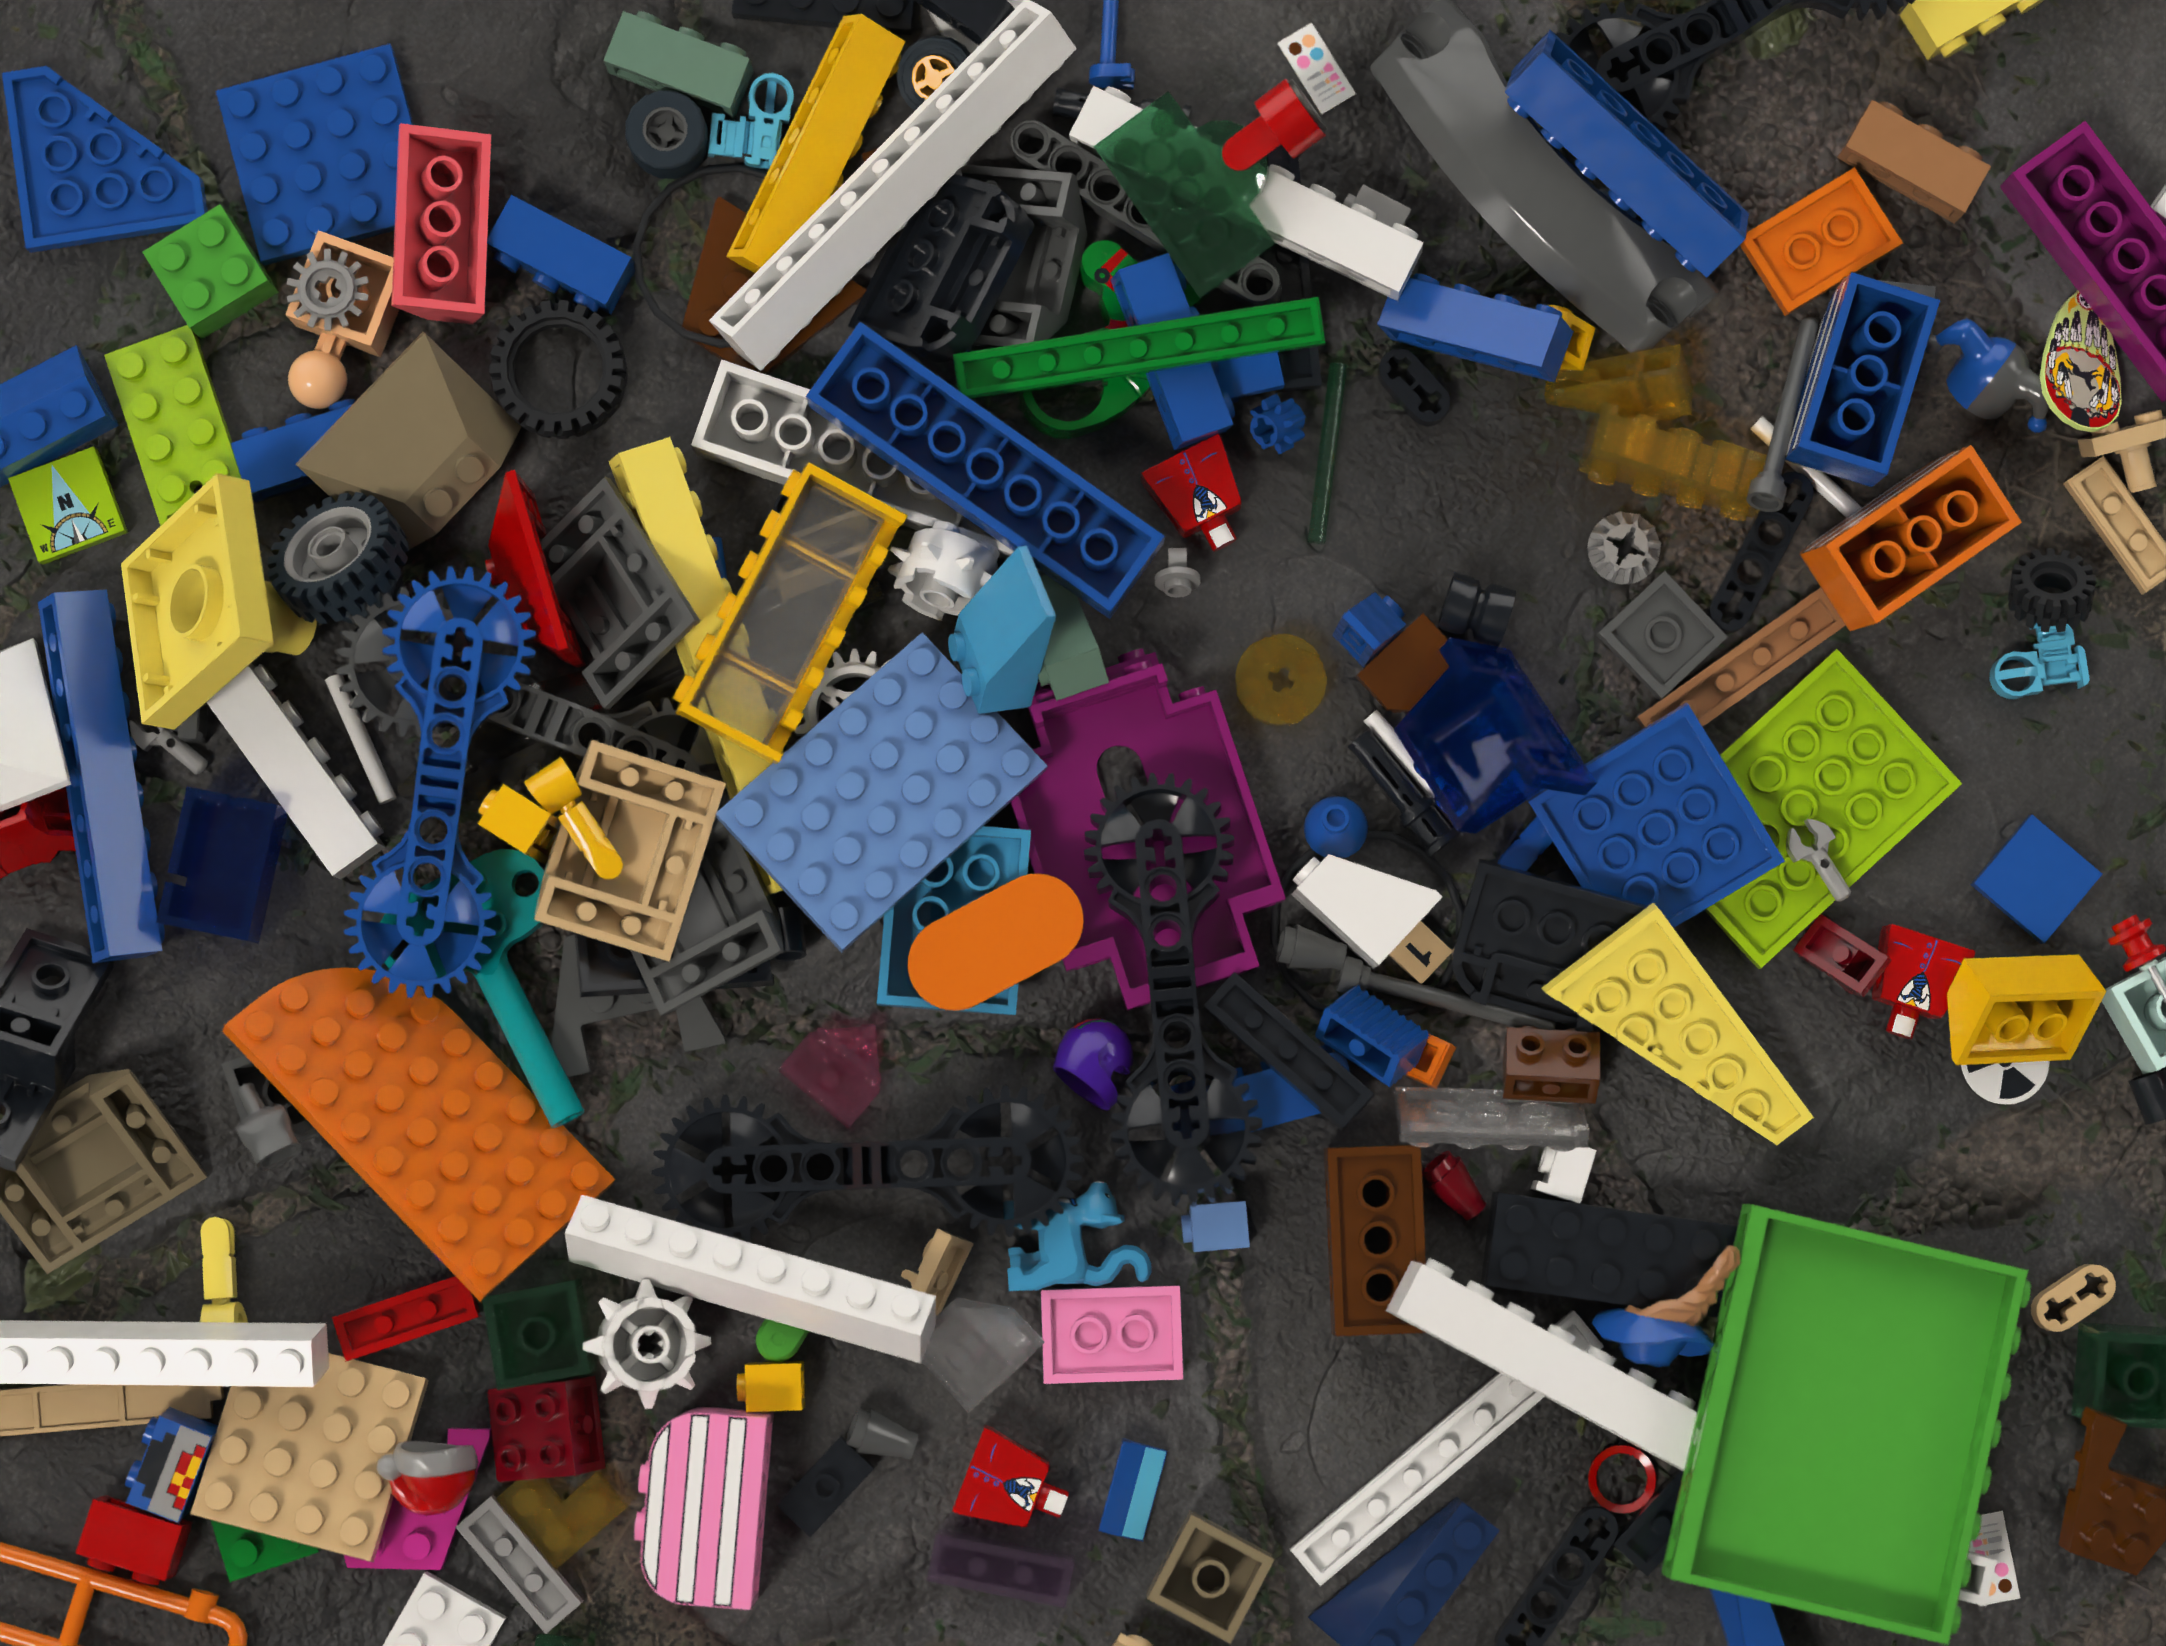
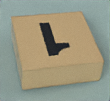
[1389,921,1452,984]

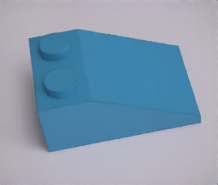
[948,546,1056,714]

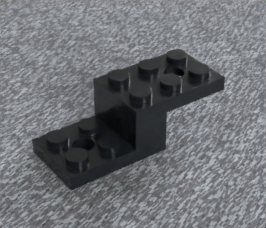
[0,928,114,1172]

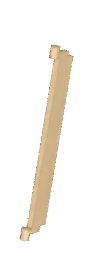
[0,1384,224,1437]

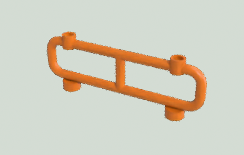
[0,1542,248,1646]

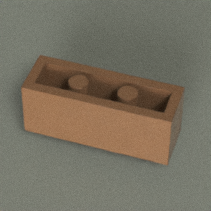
[1837,100,1991,224]

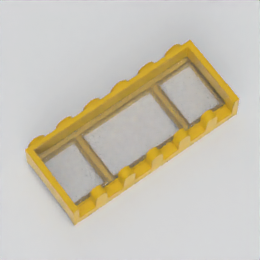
[673,462,907,764]

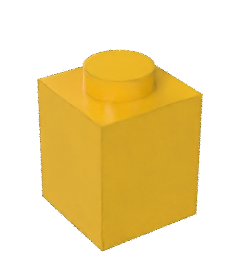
[737,1361,805,1412]

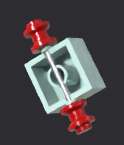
[2102,914,2166,1074]

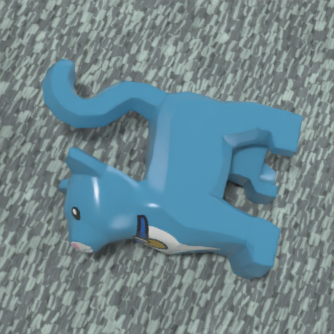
[1003,1181,1152,1291]

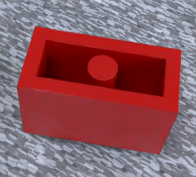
[75,1495,193,1585]

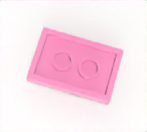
[1041,1285,1183,1384]

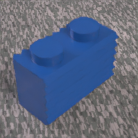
[1315,985,1429,1088]

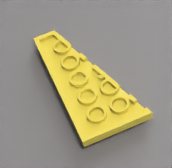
[1542,903,1814,1145]

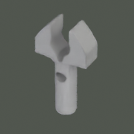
[129,720,208,775]
[1786,819,1851,902]

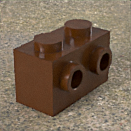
[1503,1026,1600,1104]

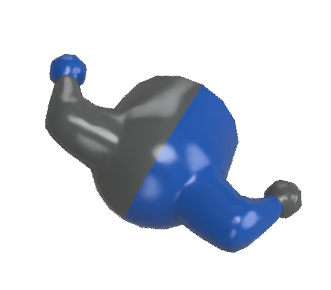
[1925,318,2049,433]

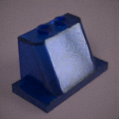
[1394,637,1597,834]

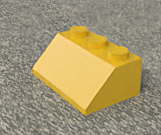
[1947,954,2106,1065]

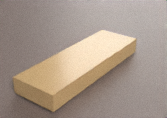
[2063,456,2166,595]

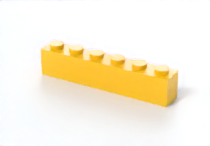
[726,14,906,273]

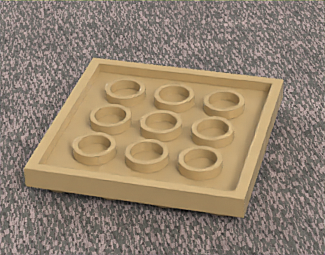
[190,1353,429,1563]

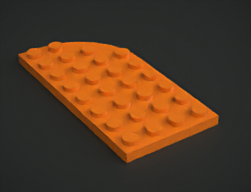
[222,967,615,1302]

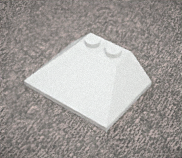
[0,638,71,812]

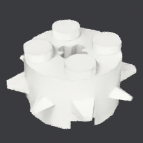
[888,521,1000,621]
[582,1279,711,1409]

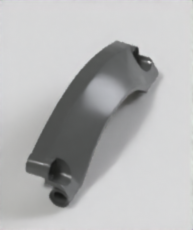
[1370,0,1721,358]

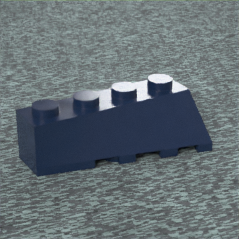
[1308,1497,1500,1646]

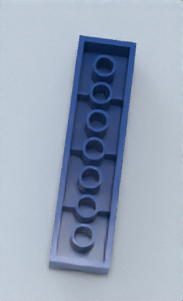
[806,322,1165,619]

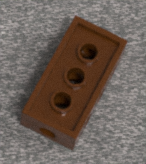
[1324,1145,1426,1336]

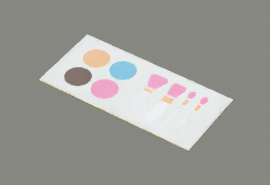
[1278,23,1356,114]
[1969,1511,2020,1606]

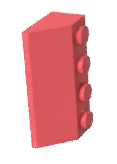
[391,123,491,325]

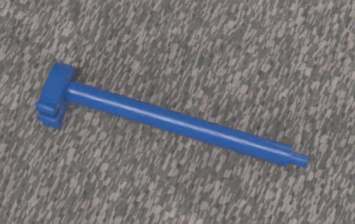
[1089,0,1135,90]

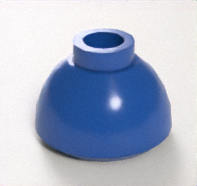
[1304,796,1368,859]

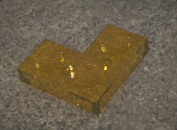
[496,1471,629,1569]

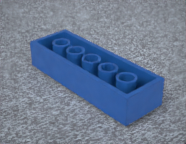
[1505,30,1749,278]

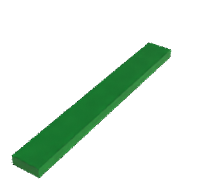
[953,297,1326,400]

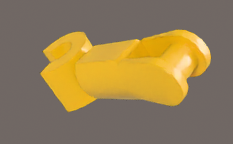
[524,757,623,879]

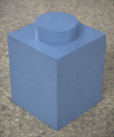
[1181,1200,1250,1252]

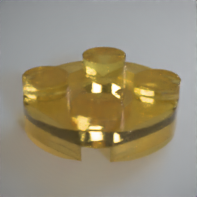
[1235,633,1327,726]

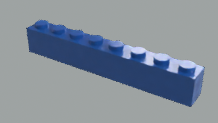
[38,589,165,963]

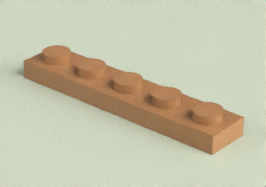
[1635,587,1846,729]

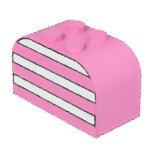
[634,1407,774,1610]

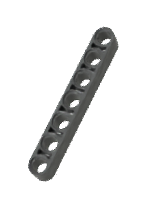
[1010,120,1282,308]

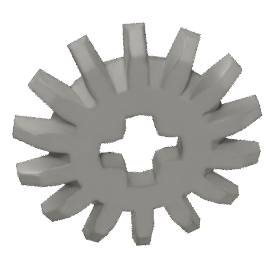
[286,249,369,331]

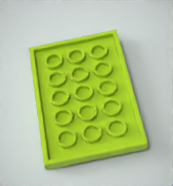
[1704,649,1962,969]

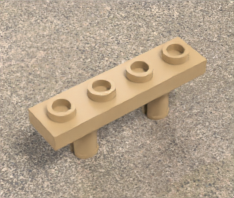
[2078,409,2166,493]

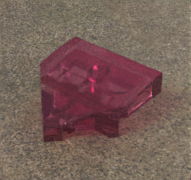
[778,1024,881,1129]

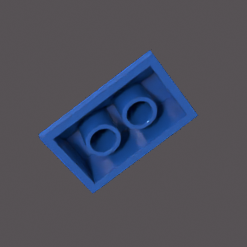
[0,345,119,487]

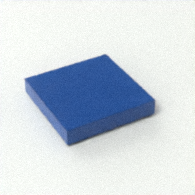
[1970,814,2102,944]

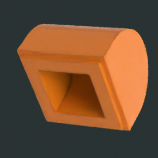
[1406,1033,1457,1089]

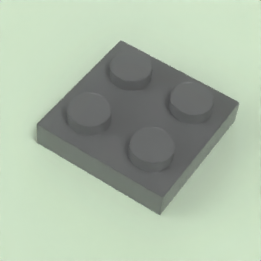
[1597,571,1728,701]

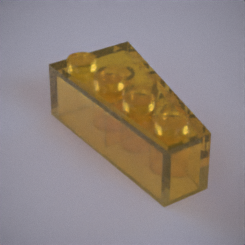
[1578,401,1767,521]

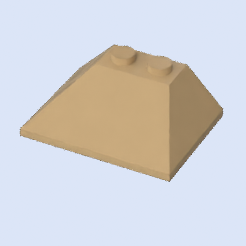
[534,740,726,962]

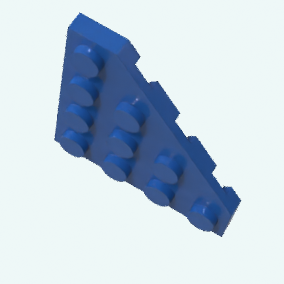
[2,66,208,253]

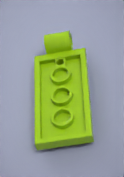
[104,325,242,526]

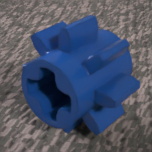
[1250,394,1306,454]

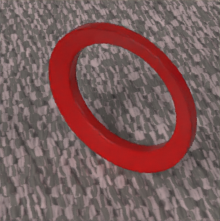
[1588,1445,1656,1514]

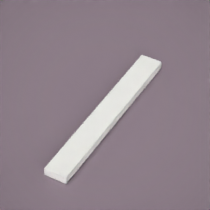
[1290,1310,1604,1586]

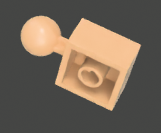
[285,230,399,409]

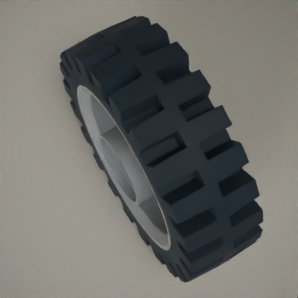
[267,492,409,624]

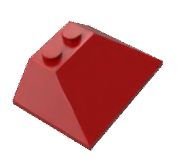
[485,470,586,668]

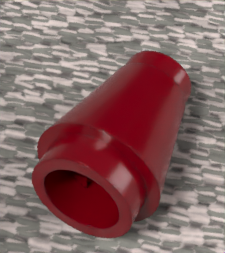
[1422,1151,1487,1221]

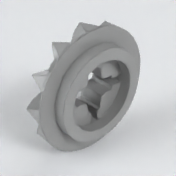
[1587,511,1661,585]

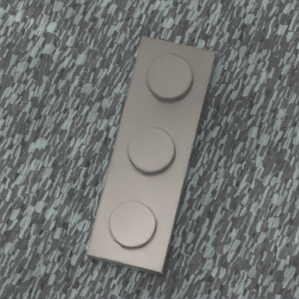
[456,1494,583,1634]

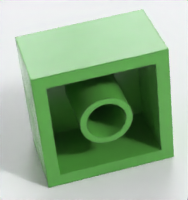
[142,204,279,339]

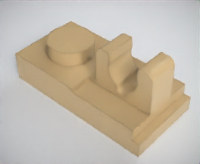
[901,1228,974,1322]

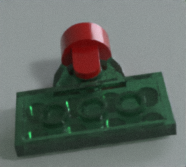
[1094,78,1327,298]

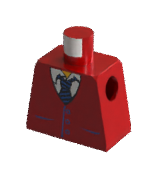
[1140,433,1242,552]
[1872,924,1976,1039]
[952,1424,1069,1527]

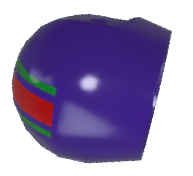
[1053,1018,1134,1110]

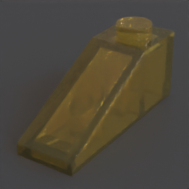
[1544,344,1693,423]

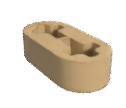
[2031,1264,2116,1332]

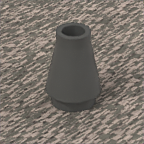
[1276,924,1347,970]
[846,1408,918,1460]

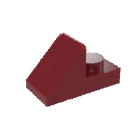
[1793,914,1892,997]

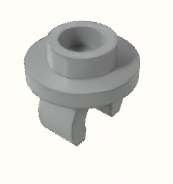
[1155,548,1200,597]

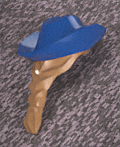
[1592,1245,1740,1367]

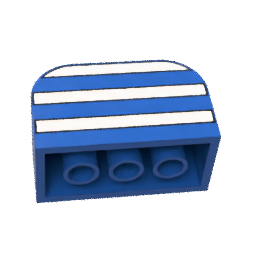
[1785,272,1940,487]

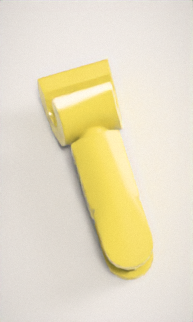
[200,1217,248,1323]

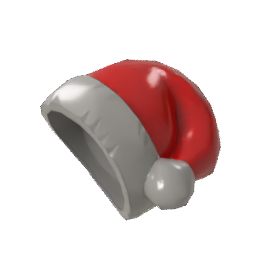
[377,1441,478,1516]

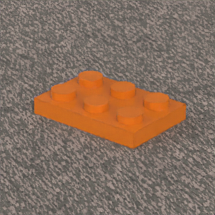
[1740,167,1903,316]

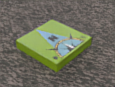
[8,446,128,565]

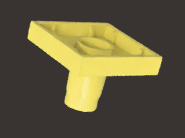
[121,473,317,730]

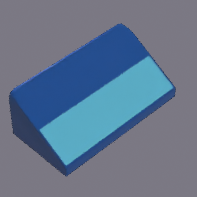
[1098,1438,1167,1541]

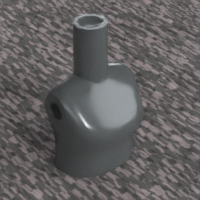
[235,1083,302,1172]

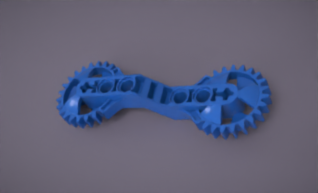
[344,566,536,998]

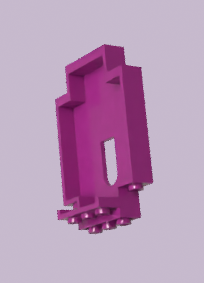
[1010,648,1286,1011]

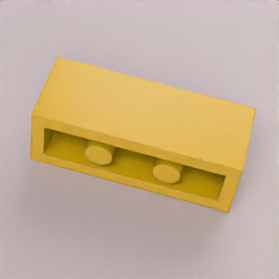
[478,784,560,865]

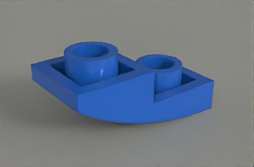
[1215,352,1285,403]

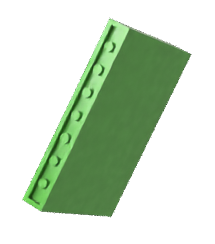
[1661,1204,2031,1645]

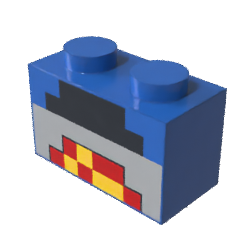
[125,1407,218,1523]

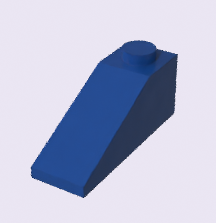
[1332,592,1406,668]

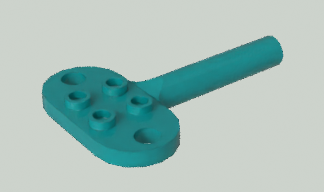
[380,849,585,1128]

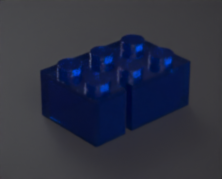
[156,786,288,944]

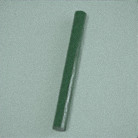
[1307,363,1347,544]

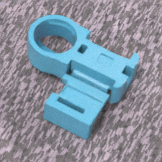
[708,73,794,169]
[1989,623,2090,699]

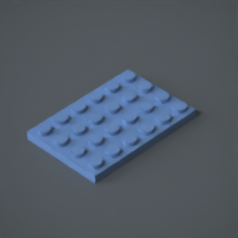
[716,632,1048,953]

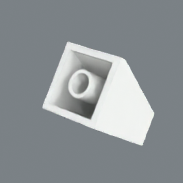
[1291,854,1442,970]

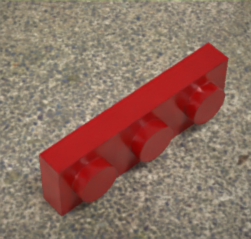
[332,1276,481,1362]

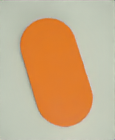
[908,874,1084,1011]

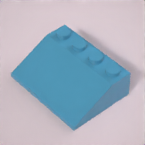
[877,826,1031,1015]

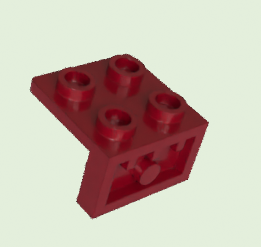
[487,1375,606,1482]

